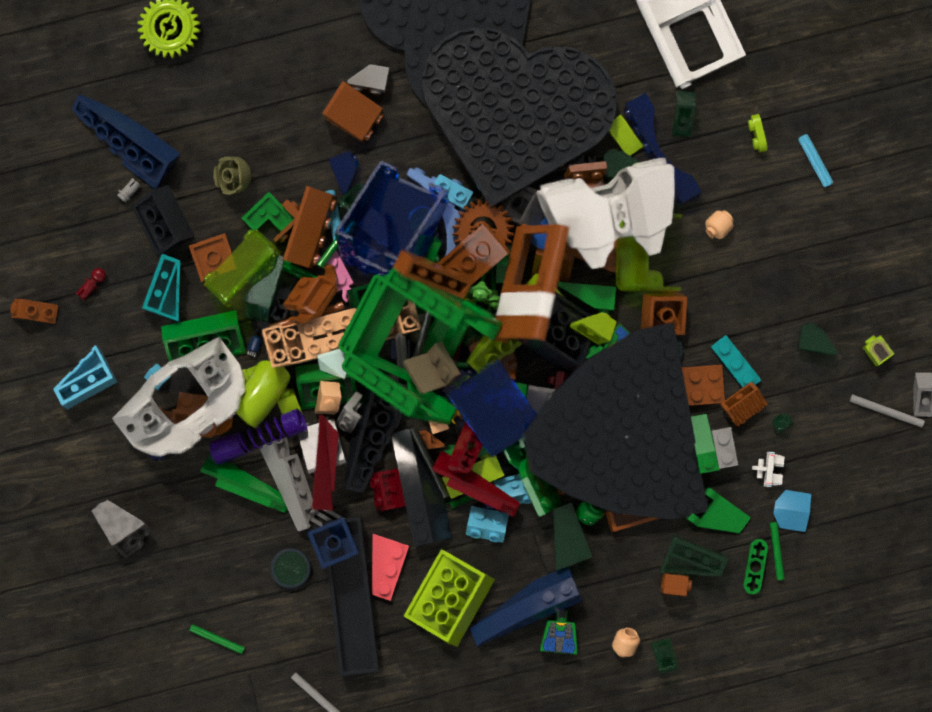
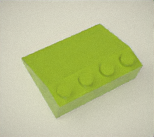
[404,549,495,647]

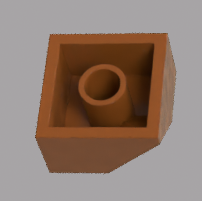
[641,293,687,335]

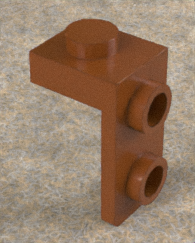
[273,200,300,244]
[10,299,58,324]

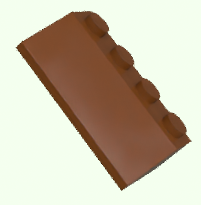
[283,186,338,269]

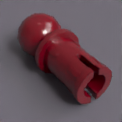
[75,268,106,301]

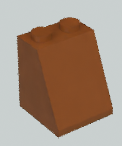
[322,81,384,143]

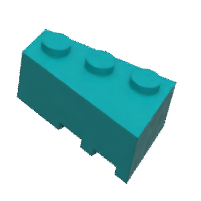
[141,254,180,322]

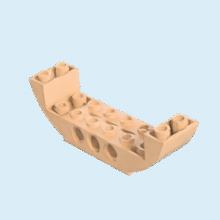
[262,299,421,368]

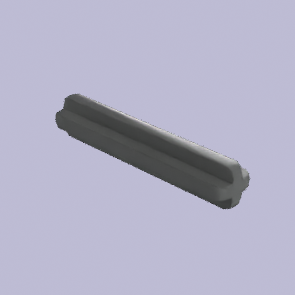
[395,333,408,384]

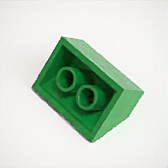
[295,363,357,410]

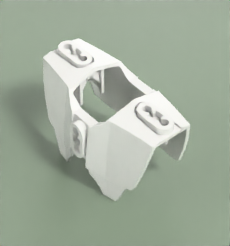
[536,158,674,269]
[112,337,245,456]

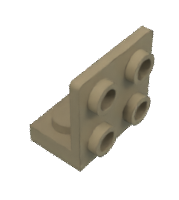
[403,342,460,395]

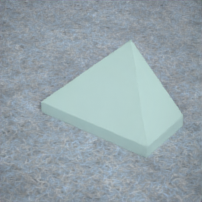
[317,349,347,379]

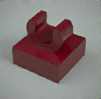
[547,371,570,390]

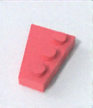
[372,534,409,601]

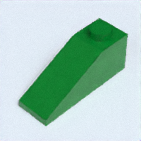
[558,282,616,314]
[691,414,719,474]

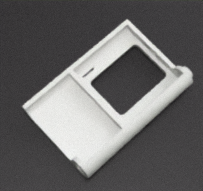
[636,0,746,89]

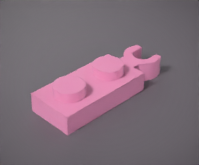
[320,251,354,303]

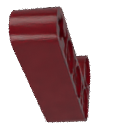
[448,395,495,474]

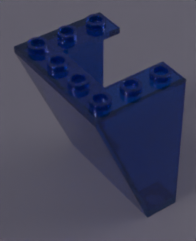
[334,160,449,276]

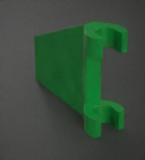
[686,487,751,533]

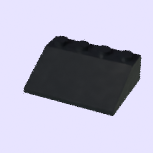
[516,292,591,374]

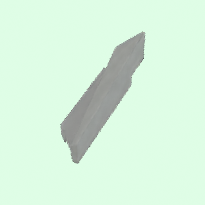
[260,438,315,531]

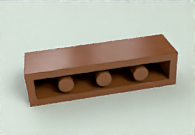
[393,250,472,299]

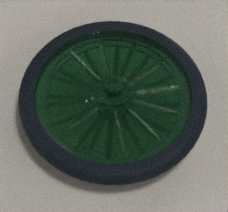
[270,548,311,589]

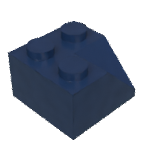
[307,517,359,569]

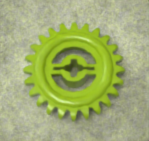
[138,0,200,58]

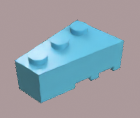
[53,345,118,410]

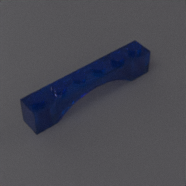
[624,93,702,206]

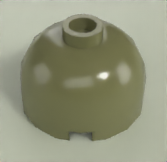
[214,156,252,195]

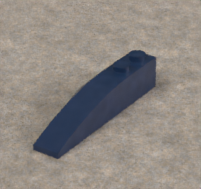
[72,94,180,189]
[470,566,583,647]

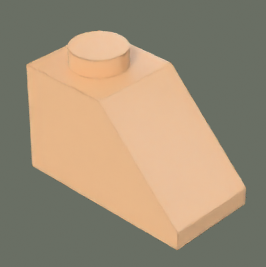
[315,381,341,415]

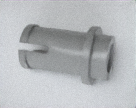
[117,178,141,203]

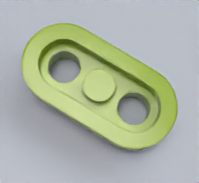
[748,114,767,153]

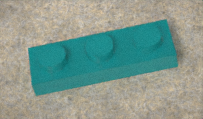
[711,335,761,388]

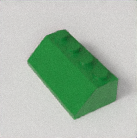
[161,310,246,368]

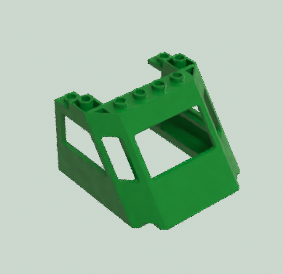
[338,268,503,425]

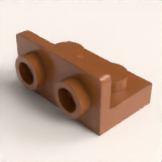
[564,161,607,188]

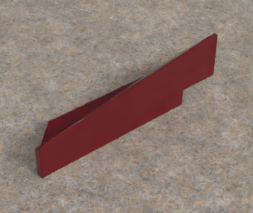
[312,415,339,511]
[432,451,520,517]

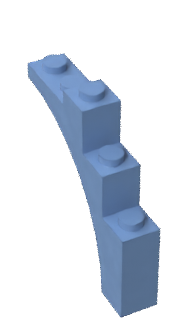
[407,167,466,255]

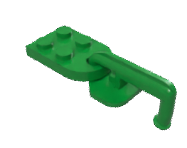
[491,408,562,517]

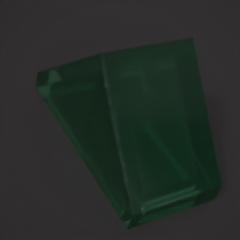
[338,182,373,217]
[651,638,679,673]

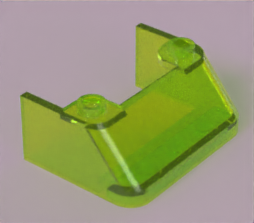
[616,214,682,293]
[203,229,281,308]

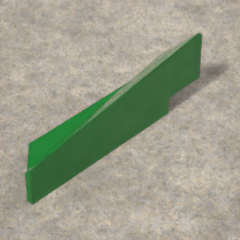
[200,452,287,513]

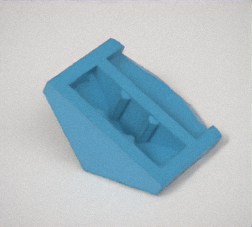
[773,490,811,532]

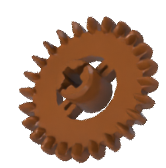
[452,199,514,249]

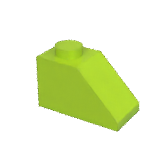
[570,312,617,345]

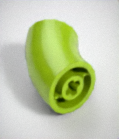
[235,361,290,428]

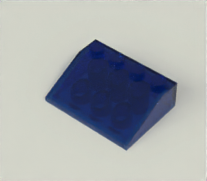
[447,359,537,457]

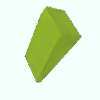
[609,115,643,158]

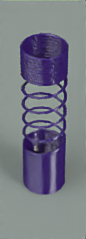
[210,409,307,465]

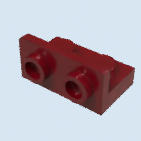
[370,468,406,512]

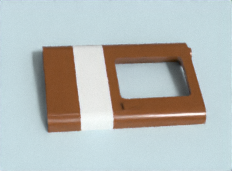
[495,224,570,343]

